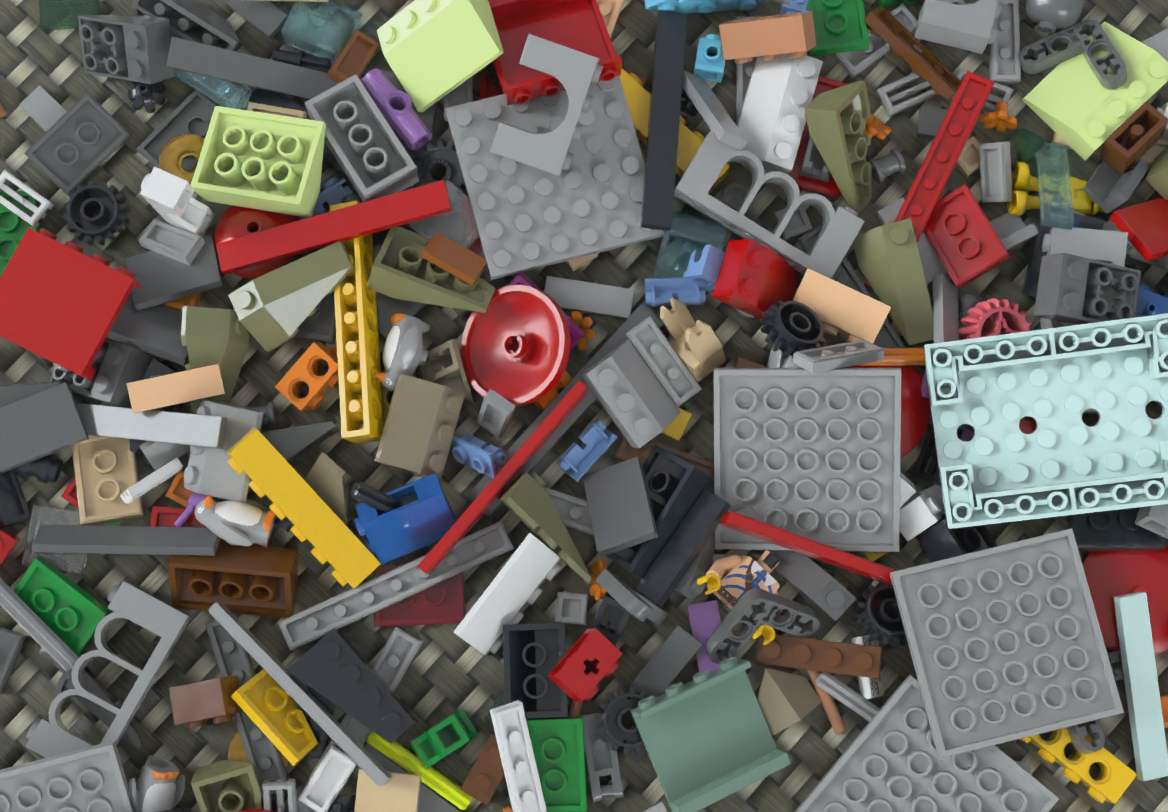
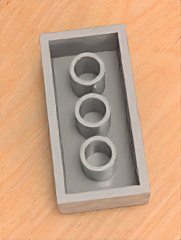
[305,74,419,202]

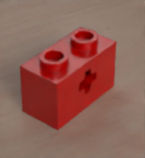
[548,628,623,701]

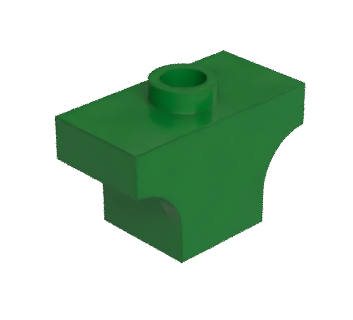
[409,709,479,770]

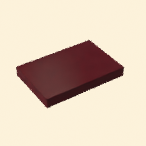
[373,565,466,627]

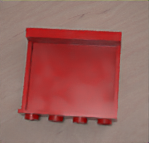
[488,0,622,106]
[0,227,142,381]

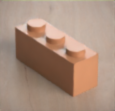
[719,11,816,64]

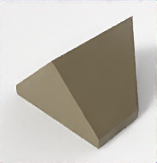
[417,339,474,403]
[305,452,354,523]
[757,668,821,736]

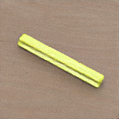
[366,731,473,810]

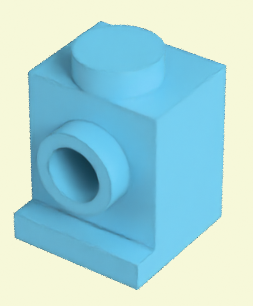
[694,34,725,83]

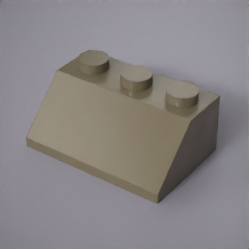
[374,374,465,481]

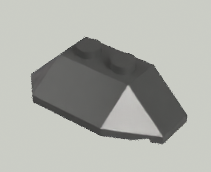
[131,0,239,75]

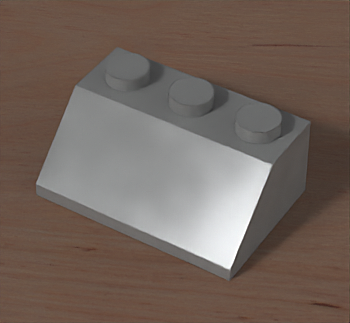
[580,339,680,448]
[183,399,264,503]

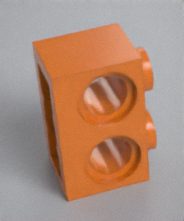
[275,342,339,411]

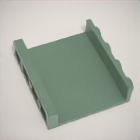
[630,657,791,812]

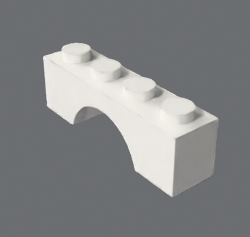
[140,166,215,236]

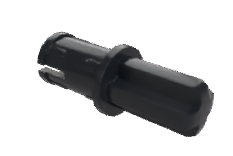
[272,48,331,73]

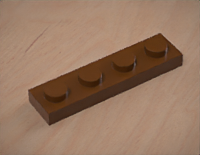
[864,6,962,101]
[756,634,883,679]

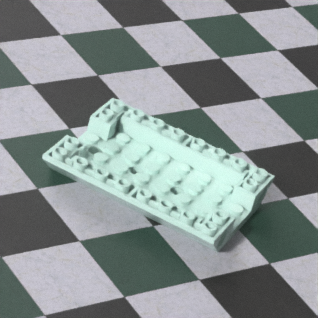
[924,313,1168,529]

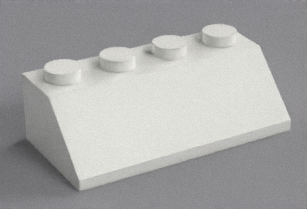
[734,53,823,174]
[454,533,561,656]

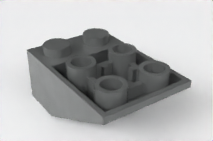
[78,15,175,84]
[1034,253,1141,325]
[49,339,156,408]

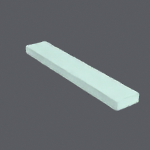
[1113,592,1168,781]

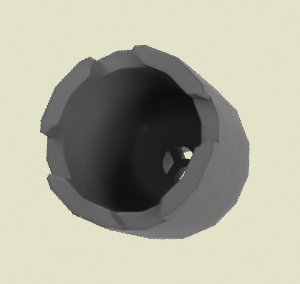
[1025,0,1085,33]

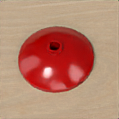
[214,205,299,280]

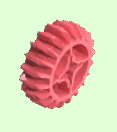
[958,298,1034,340]

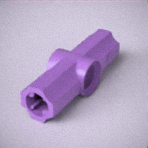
[360,68,432,151]

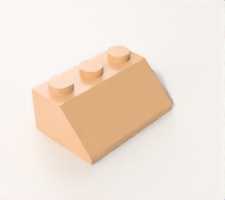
[793,268,891,344]

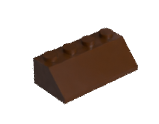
[168,542,299,618]

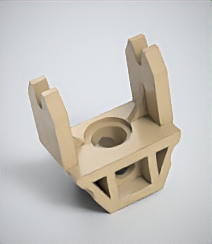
[660,298,726,382]

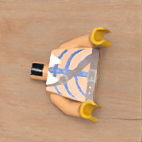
[697,550,780,645]

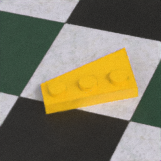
[231,669,318,766]

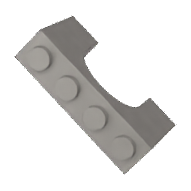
[914,0,1002,54]
[490,34,603,176]

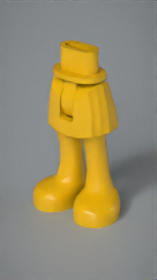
[1007,162,1106,216]

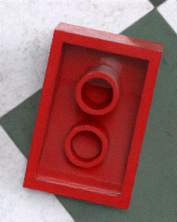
[712,239,800,320]

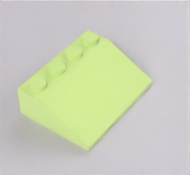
[377,0,504,112]
[1022,21,1168,161]
[191,106,326,218]

